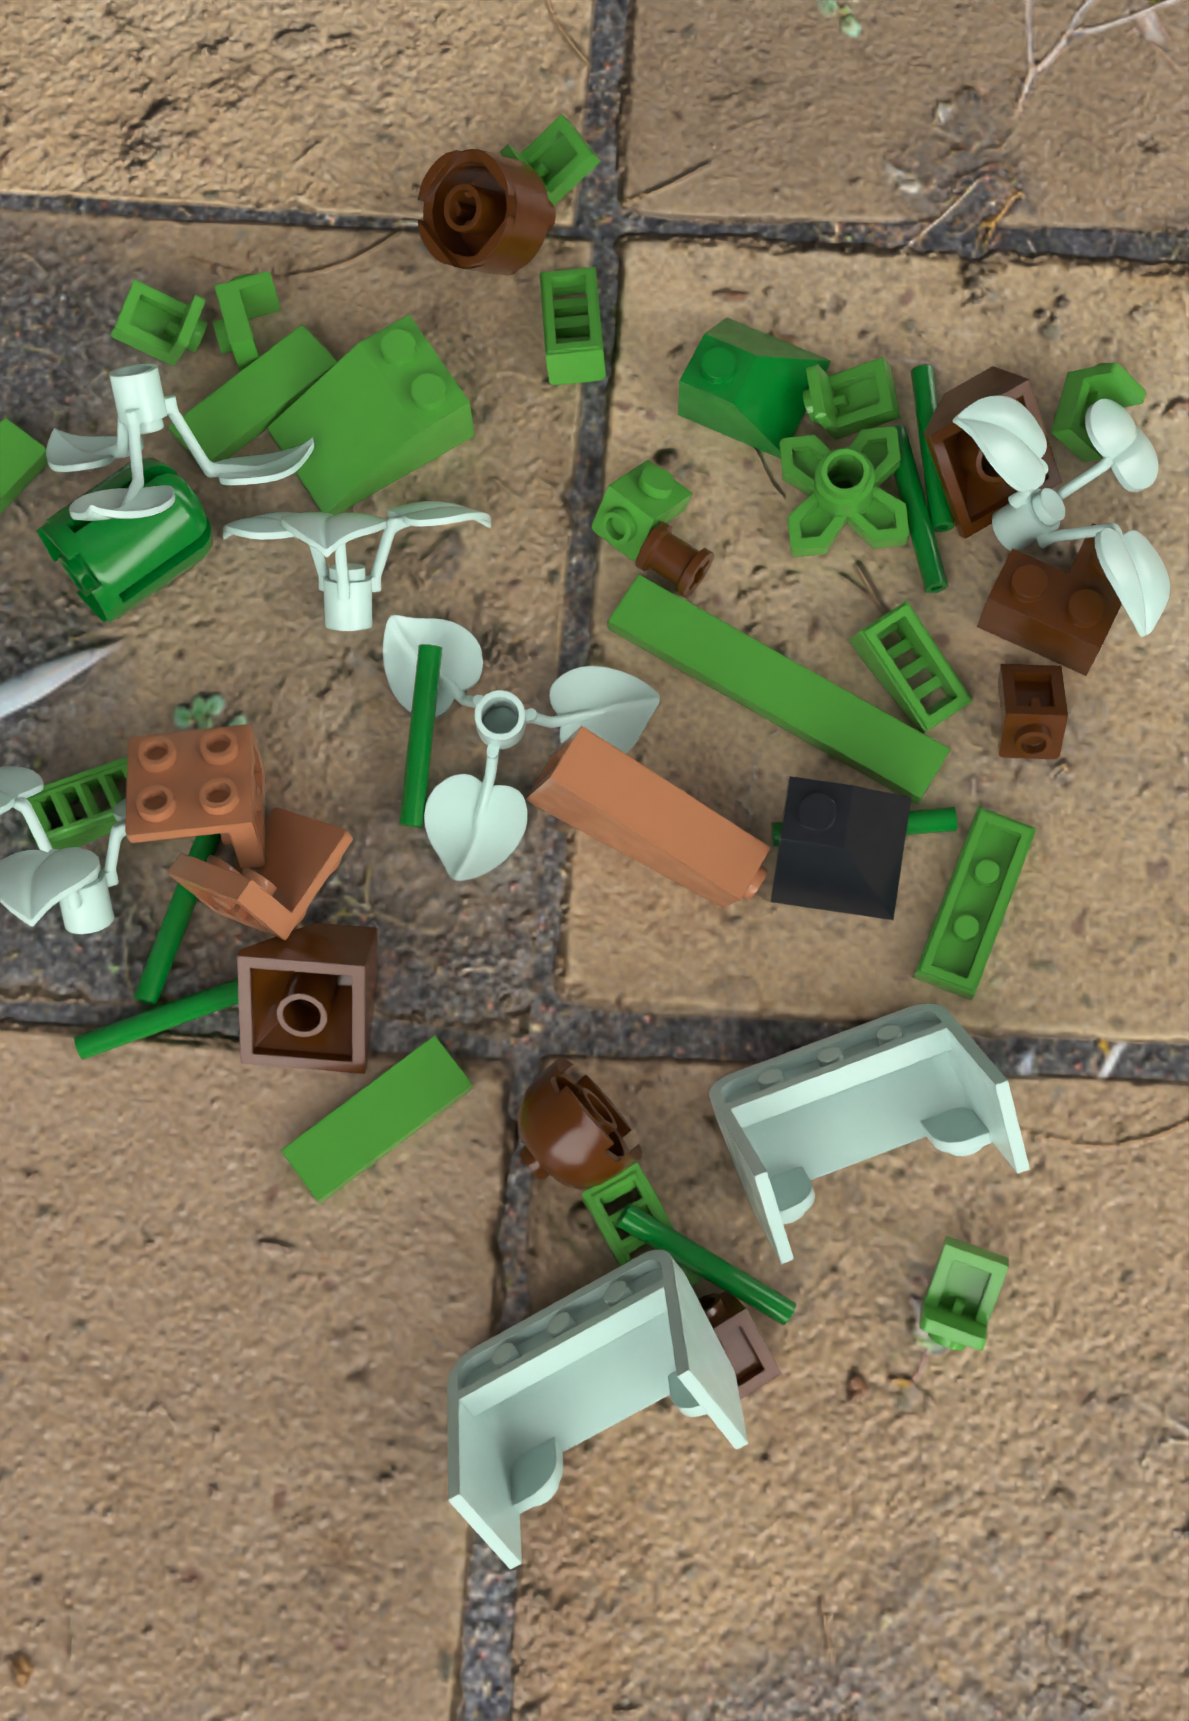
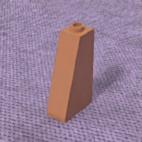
[525,726,771,908]

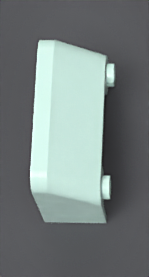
[709,1004,1030,1264]
[447,1250,748,1570]

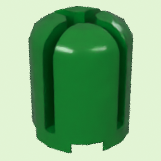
[36,457,213,623]

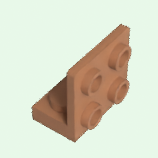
[125,724,265,869]
[167,807,353,941]

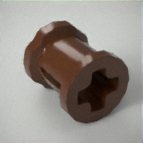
[635,521,714,598]

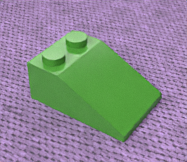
[267,315,475,515]

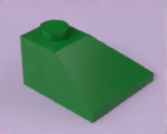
[678,317,831,458]

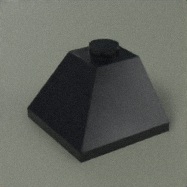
[770,776,911,920]

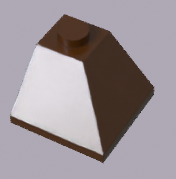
[924,366,1062,539]
[237,923,378,1074]

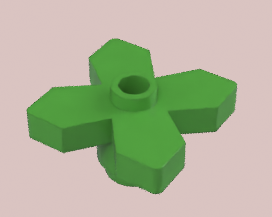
[780,426,909,557]

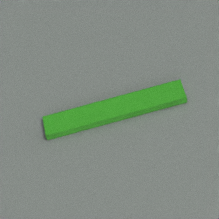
[608,574,951,805]

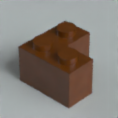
[977,523,1122,676]

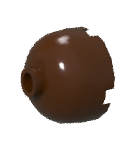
[518,1058,642,1189]

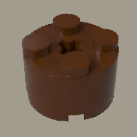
[417,149,556,276]

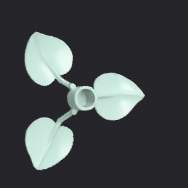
[46,364,314,521]
[952,396,1170,638]
[223,501,491,631]
[383,615,660,881]
[0,766,126,934]

